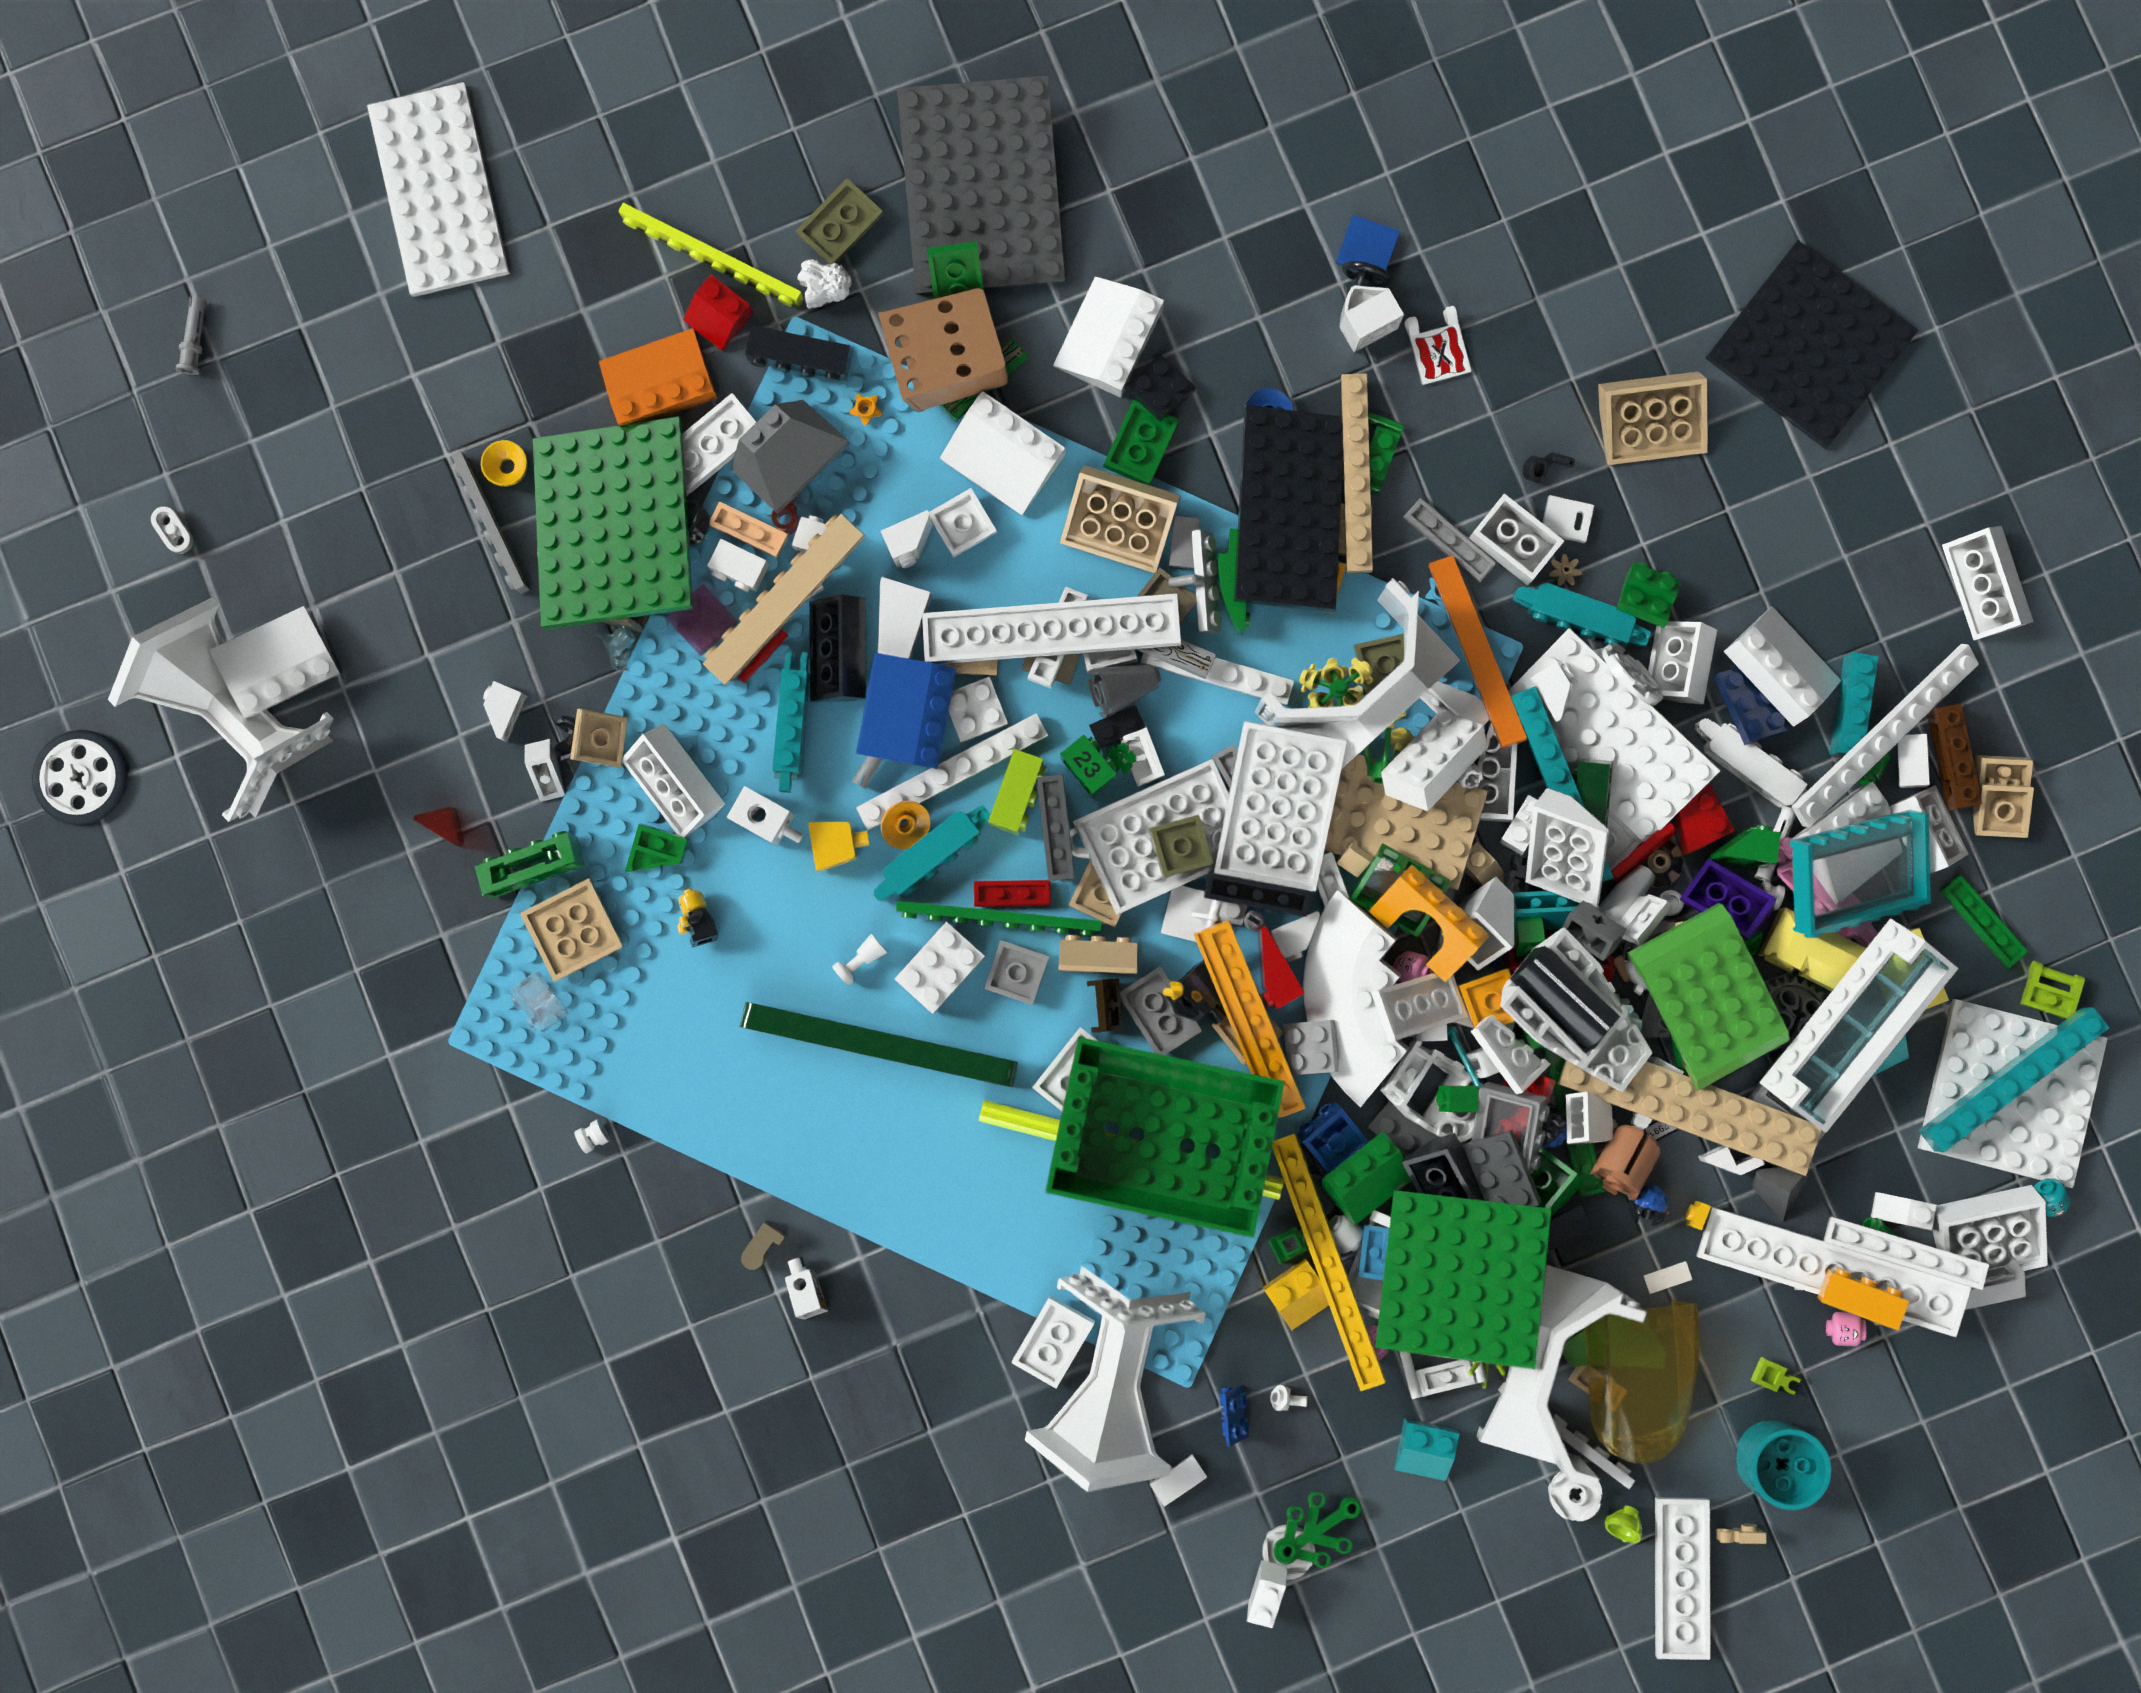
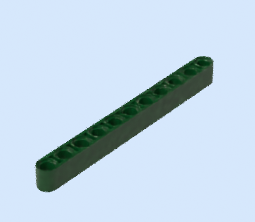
[739,1002,1018,1087]

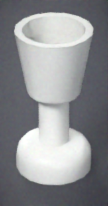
[832,933,888,986]

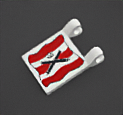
[1405,306,1471,385]

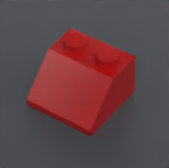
[683,274,754,352]

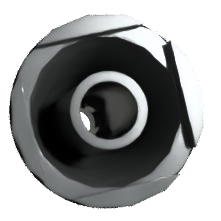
[1088,664,1161,719]

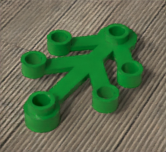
[1273,1491,1361,1568]

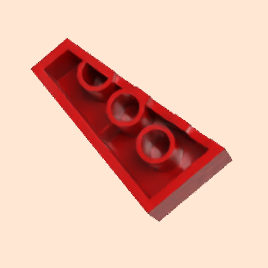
[1674,782,1734,856]

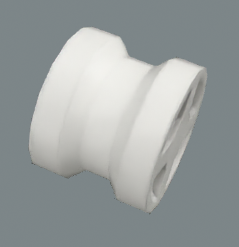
[1759,880,1785,911]

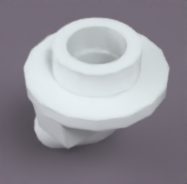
[1270,1385,1308,1411]

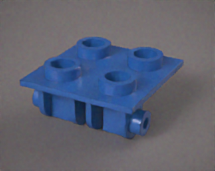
[1219,1385,1250,1447]

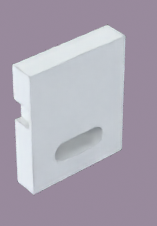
[1543,495,1594,543]

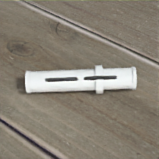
[1755,806,1796,882]

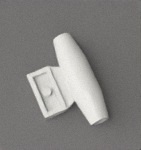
[1588,865,1672,954]

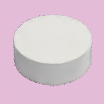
[1658,890,1684,916]

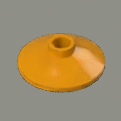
[881,801,931,849]

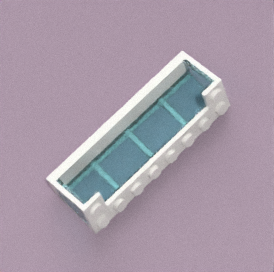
[1760,918,1958,1133]

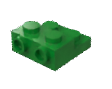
[1617,562,1681,628]

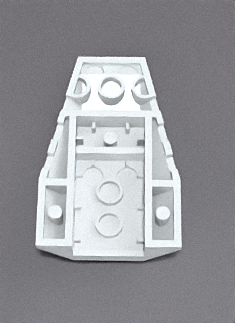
[1500,928,1652,1092]

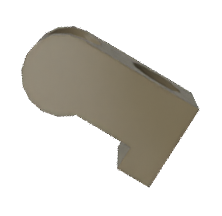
[741,1221,787,1270]

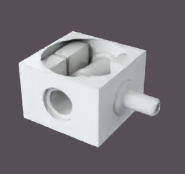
[727,786,803,846]

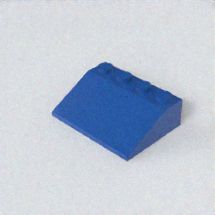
[856,653,956,769]

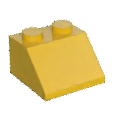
[1262,1258,1329,1331]

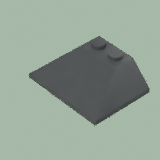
[731,400,850,514]

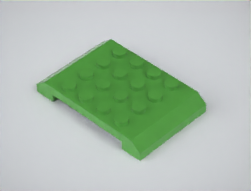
[1628,903,1789,1090]

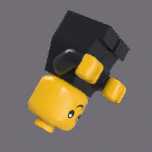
[677,888,718,948]

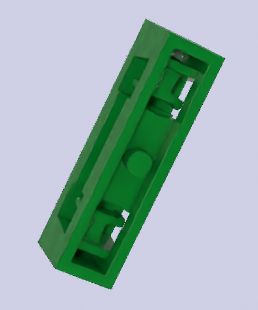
[475,831,585,898]

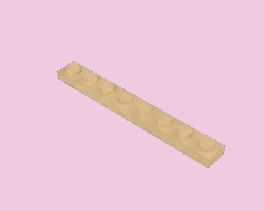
[1341,374,1373,573]

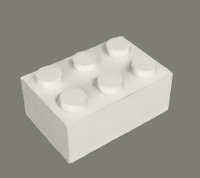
[1469,494,1564,585]
[895,922,985,1014]

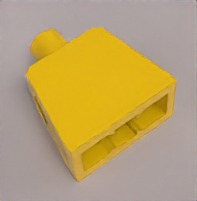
[808,822,870,872]

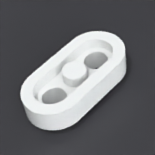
[151,507,193,554]

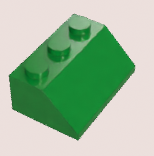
[1706,825,1781,868]
[1321,1132,1412,1226]

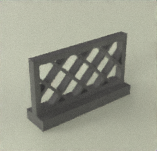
[1037,774,1075,883]

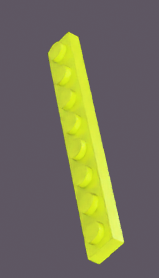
[619,203,804,307]

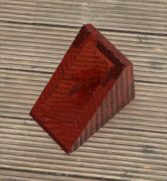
[413,806,465,847]

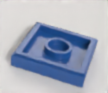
[1336,215,1400,271]

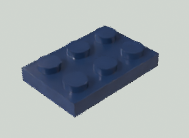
[1714,667,1791,745]

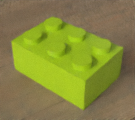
[988,749,1047,836]

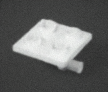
[1161,886,1223,942]

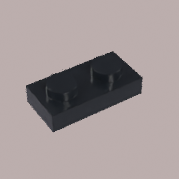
[1089,705,1146,748]

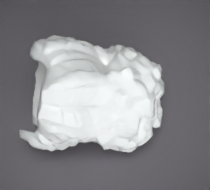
[798,259,852,308]

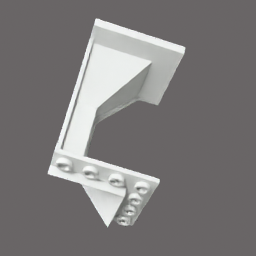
[1255,579,1461,770]
[108,597,334,822]
[1476,1265,1646,1489]
[1025,1266,1206,1492]

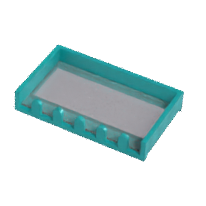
[1790,810,1931,938]

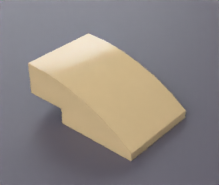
[1973,755,2034,838]

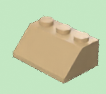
[1058,935,1137,974]

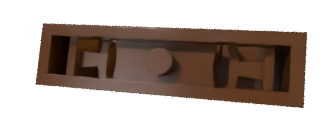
[1927,703,1983,811]

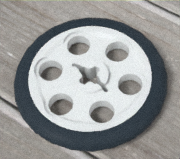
[32,730,128,825]

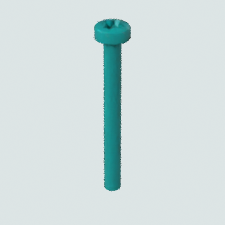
[1447,1027,1482,1090]

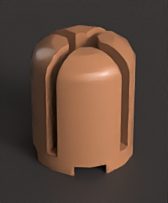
[1590,1125,1660,1200]

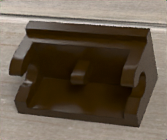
[1086,978,1123,1033]

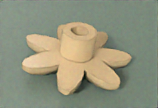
[1549,554,1582,586]

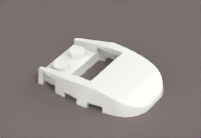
[1380,1040,1483,1142]

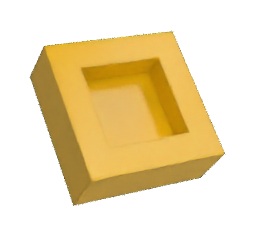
[1685,1201,1711,1230]

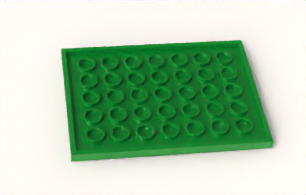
[533,417,693,630]

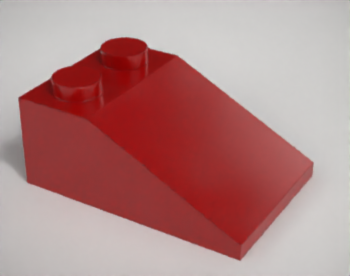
[1257,926,1305,1010]

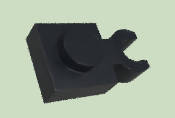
[1504,854,1532,893]

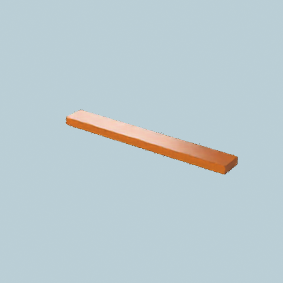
[1428,555,1527,749]

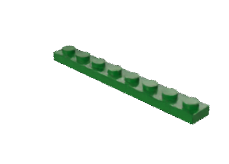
[896,901,1102,936]

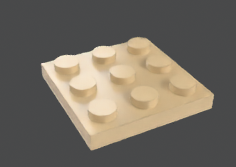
[520,878,624,982]

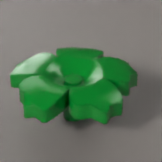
[1107,742,1137,774]

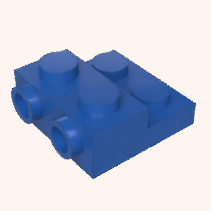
[1297,1102,1369,1174]

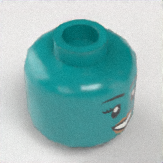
[2034,1178,2071,1217]

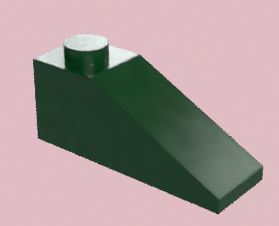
[1573,759,1613,828]

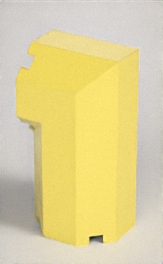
[1758,907,1868,999]

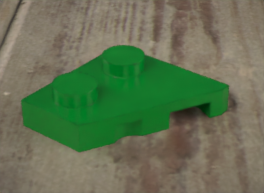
[625,823,689,872]

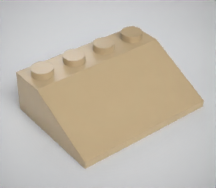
[1598,372,1708,465]
[1060,465,1181,573]

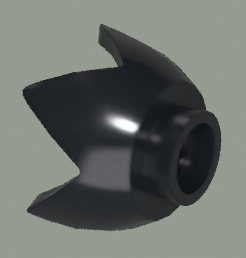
[553,716,576,761]

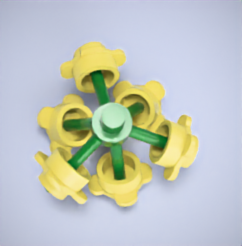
[1299,658,1373,708]

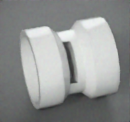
[574,1119,610,1154]

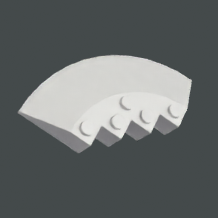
[1303,890,1409,1107]

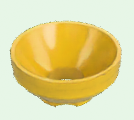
[481,440,528,487]

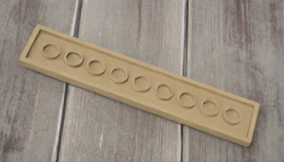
[1558,1060,1822,1176]

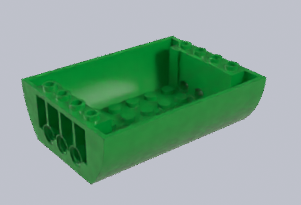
[1045,1037,1285,1238]

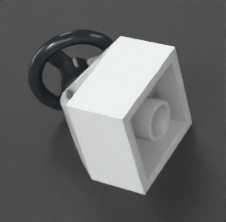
[1339,261,1404,353]

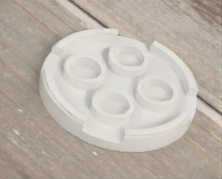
[1602,643,1663,706]

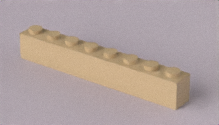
[703,514,866,685]

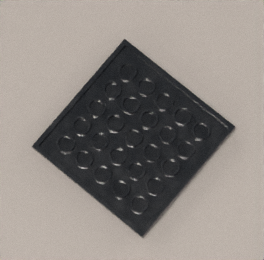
[1705,240,1919,449]

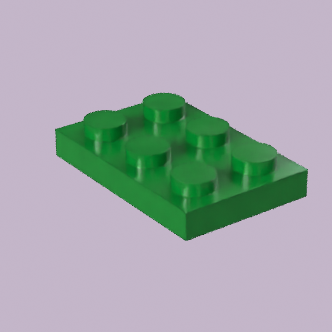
[927,241,984,299]
[1103,399,1179,486]

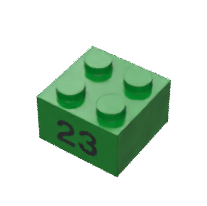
[1060,734,1117,798]

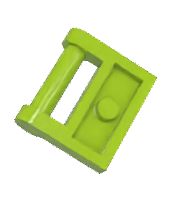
[2020,961,2085,1019]

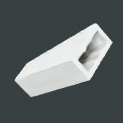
[878,577,932,659]

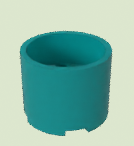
[1736,1420,1831,1510]

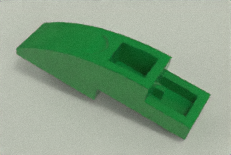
[1217,529,1250,635]

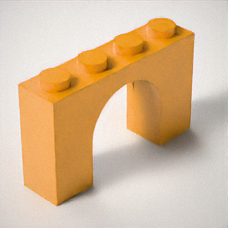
[1368,865,1490,982]

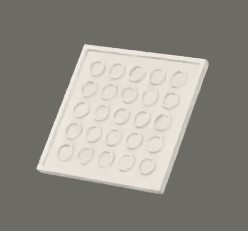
[1918,999,2107,1188]

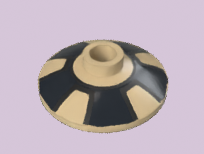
[1636,840,1683,888]

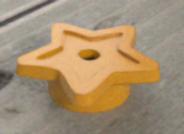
[849,394,882,425]

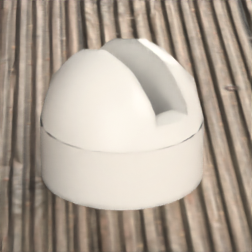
[1243,910,1264,931]

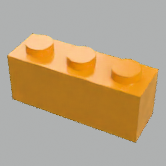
[1817,1267,1909,1330]

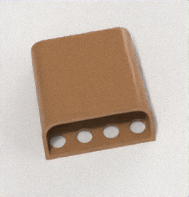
[878,288,1008,412]

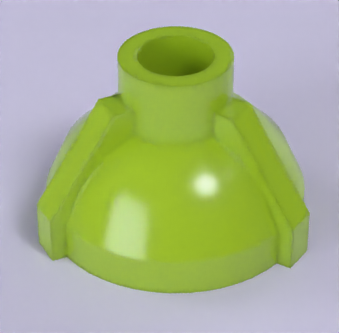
[1604,1506,1642,1543]

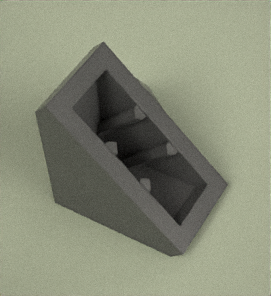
[1753,1167,1809,1222]

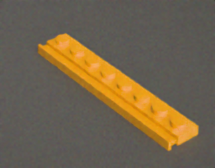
[1194,919,1306,1118]

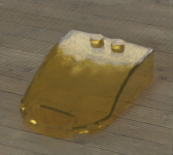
[1585,1300,1700,1464]

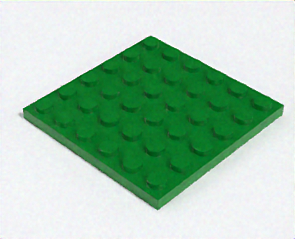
[1375,1190,1552,1370]

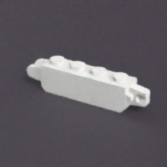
[1694,718,1808,808]

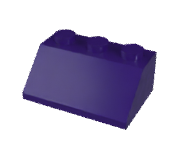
[1680,858,1777,941]

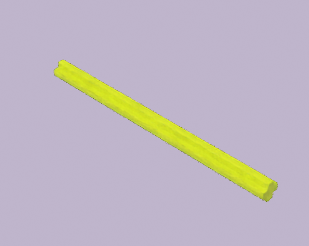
[979,1100,1284,1200]

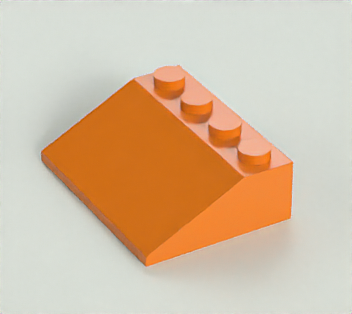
[599,328,718,427]

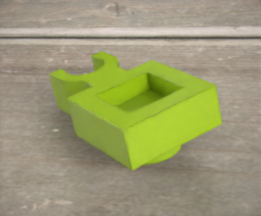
[1751,1357,1801,1395]

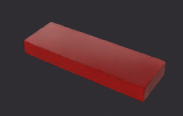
[1611,822,1675,883]
[974,880,1051,907]

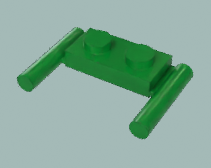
[1342,411,1404,494]

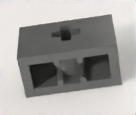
[1562,900,1627,961]

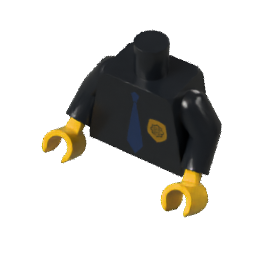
[1163,960,1227,1024]

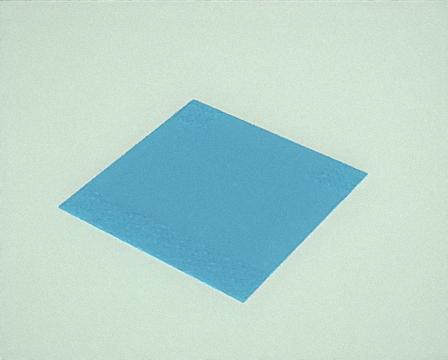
[448,317,1523,1388]

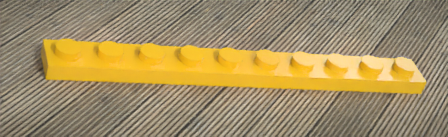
[1272,1133,1386,1391]

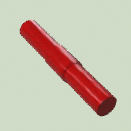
[737,628,789,684]

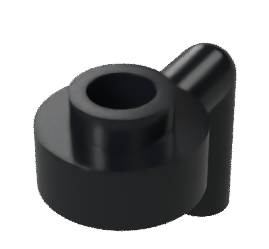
[1523,452,1575,483]

